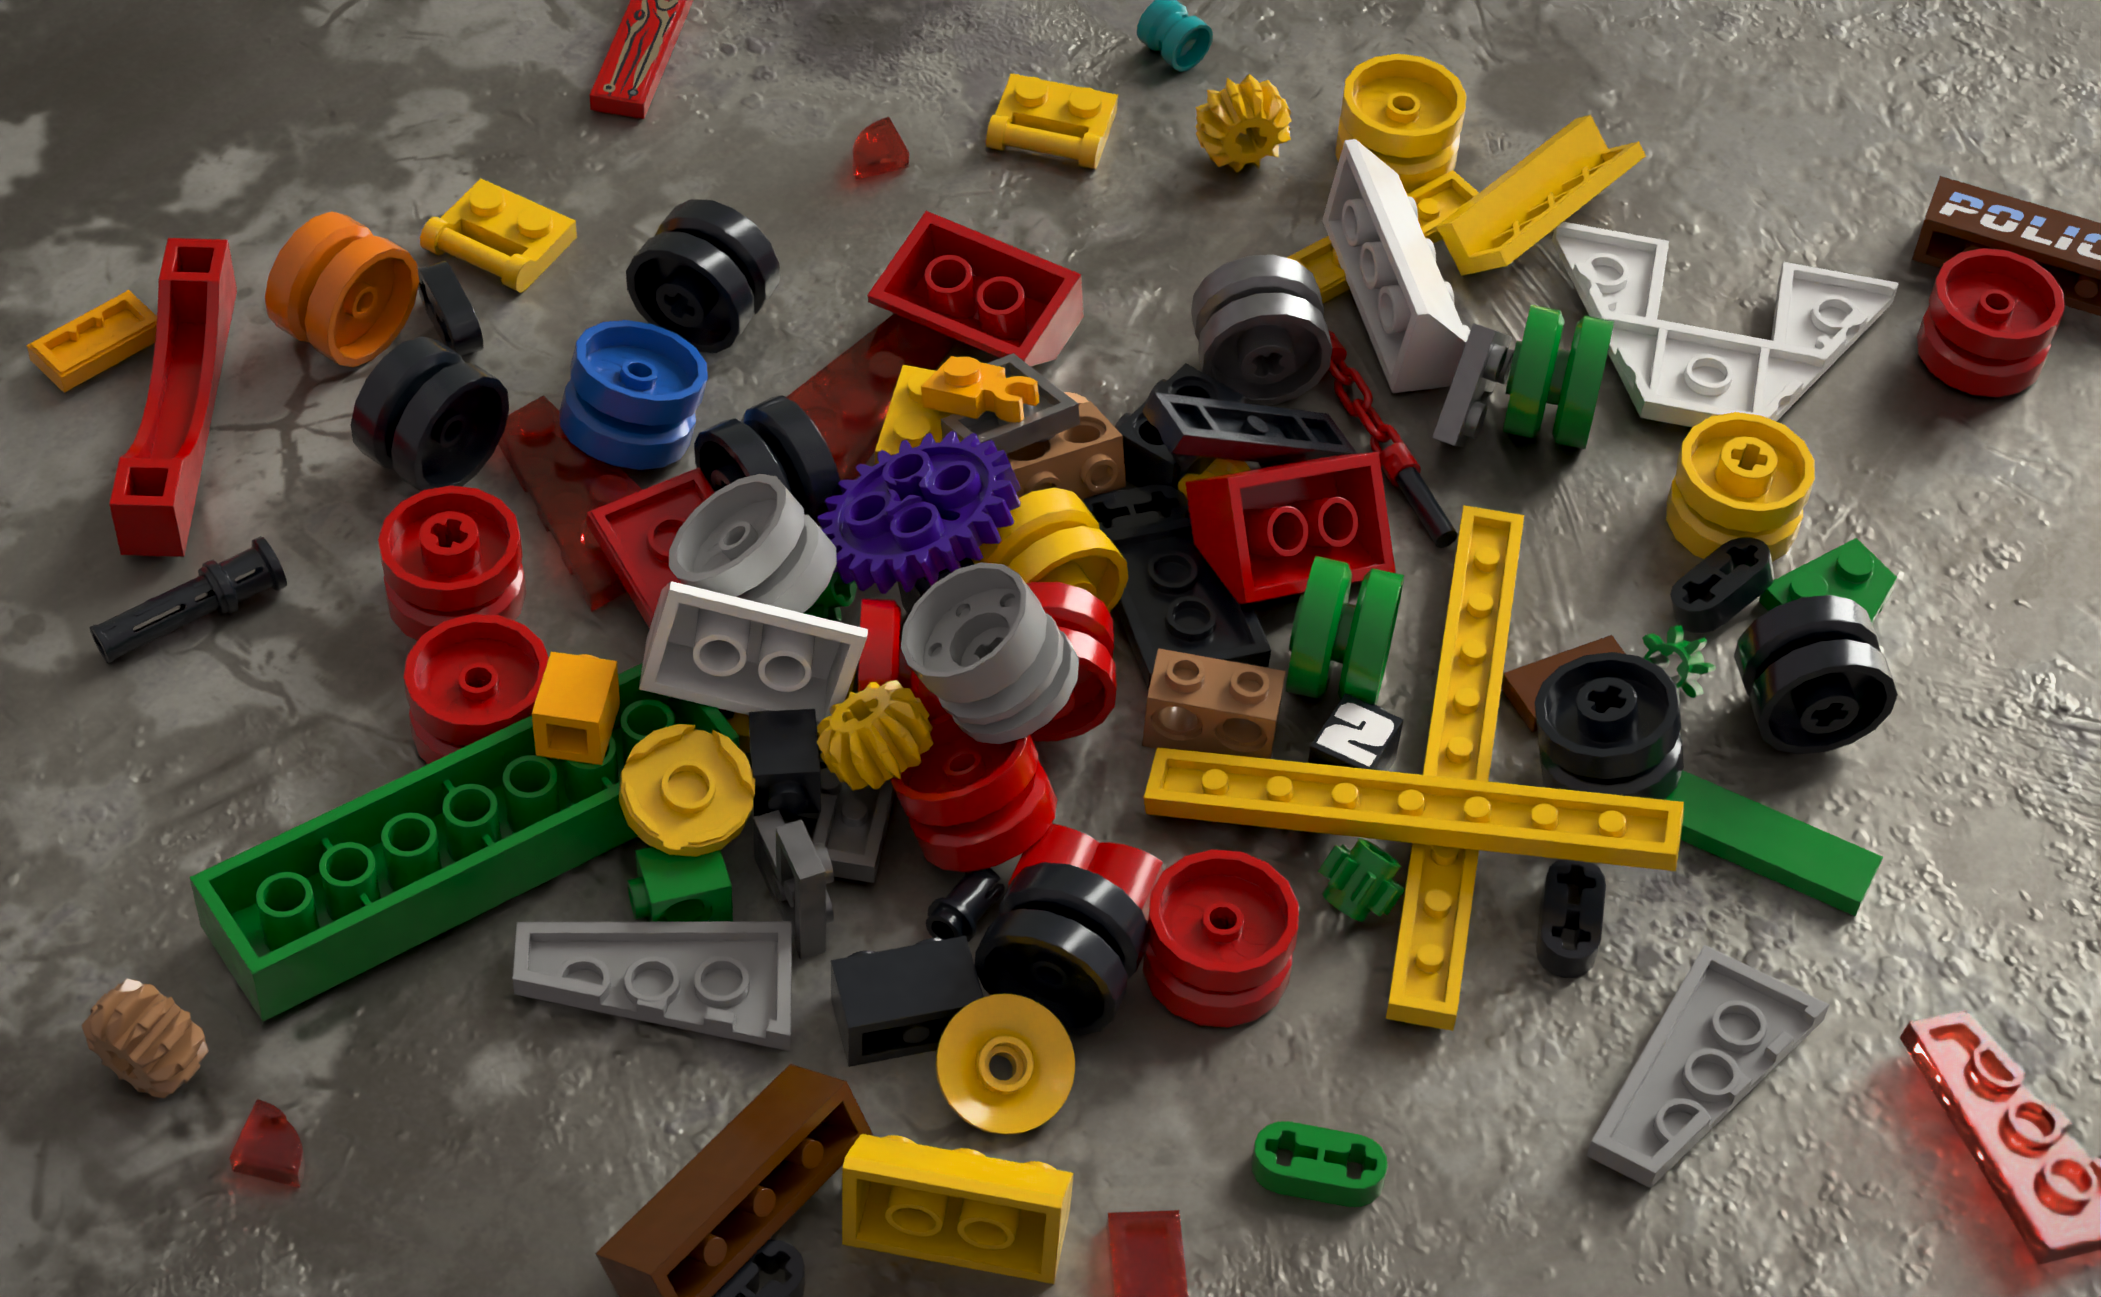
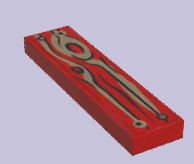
[589,0,694,119]

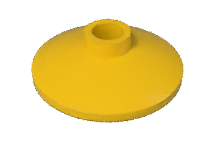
[936,994,1075,1135]

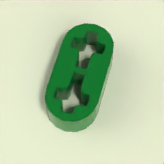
[1251,1121,1388,1207]

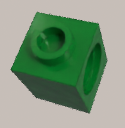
[627,847,733,922]

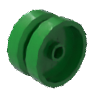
[1503,305,1614,449]
[1286,556,1404,705]

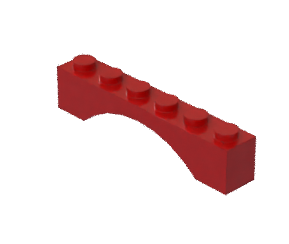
[109,238,237,557]

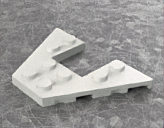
[1552,222,1898,427]

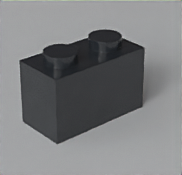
[831,936,984,1067]

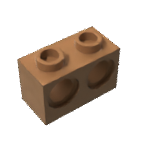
[1006,401,1126,501]
[1142,648,1286,759]

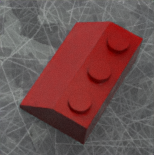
[867,211,1084,366]
[1185,452,1396,604]

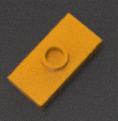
[27,290,157,393]

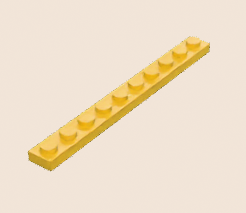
[1385,505,1524,1031]

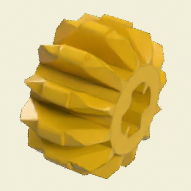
[1195,73,1291,173]
[816,680,934,790]

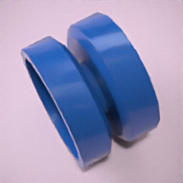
[559,320,708,470]

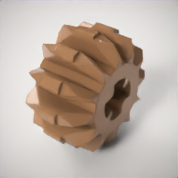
[81,979,209,1098]

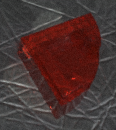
[853,117,909,180]
[229,1099,305,1188]

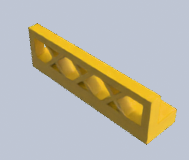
[1436,115,1646,276]

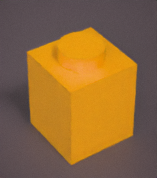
[532,651,620,765]

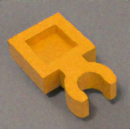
[921,356,1039,422]

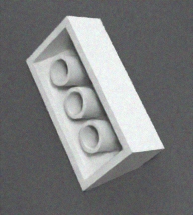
[1322,139,1470,393]

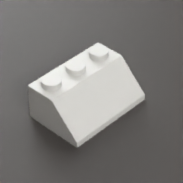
[639,581,868,732]

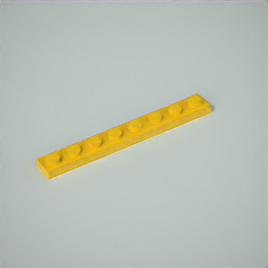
[1144,747,1684,871]

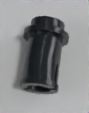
[926,868,1005,942]

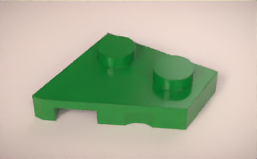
[1759,538,1897,626]

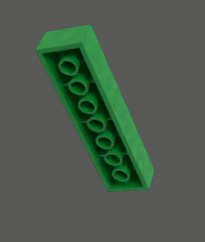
[189,663,740,1022]

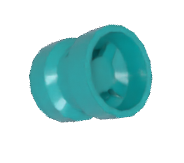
[1137,0,1213,71]

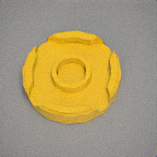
[619,724,755,857]

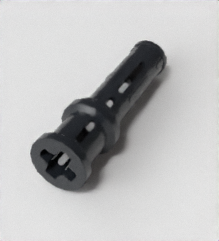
[89,536,287,663]

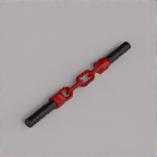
[1327,330,1458,548]

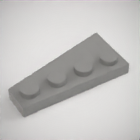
[513,921,792,1051]
[1587,945,1830,1188]

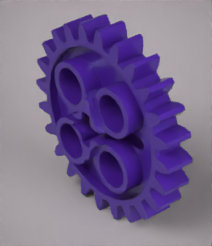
[818,431,1021,594]

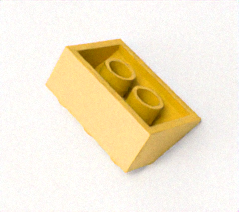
[842,1134,1073,1284]

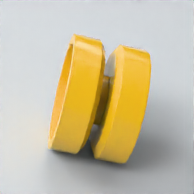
[1335,54,1467,194]
[1666,412,1815,562]
[971,488,1129,613]

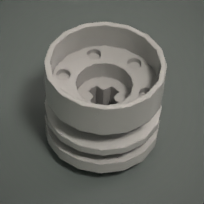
[901,563,1079,744]

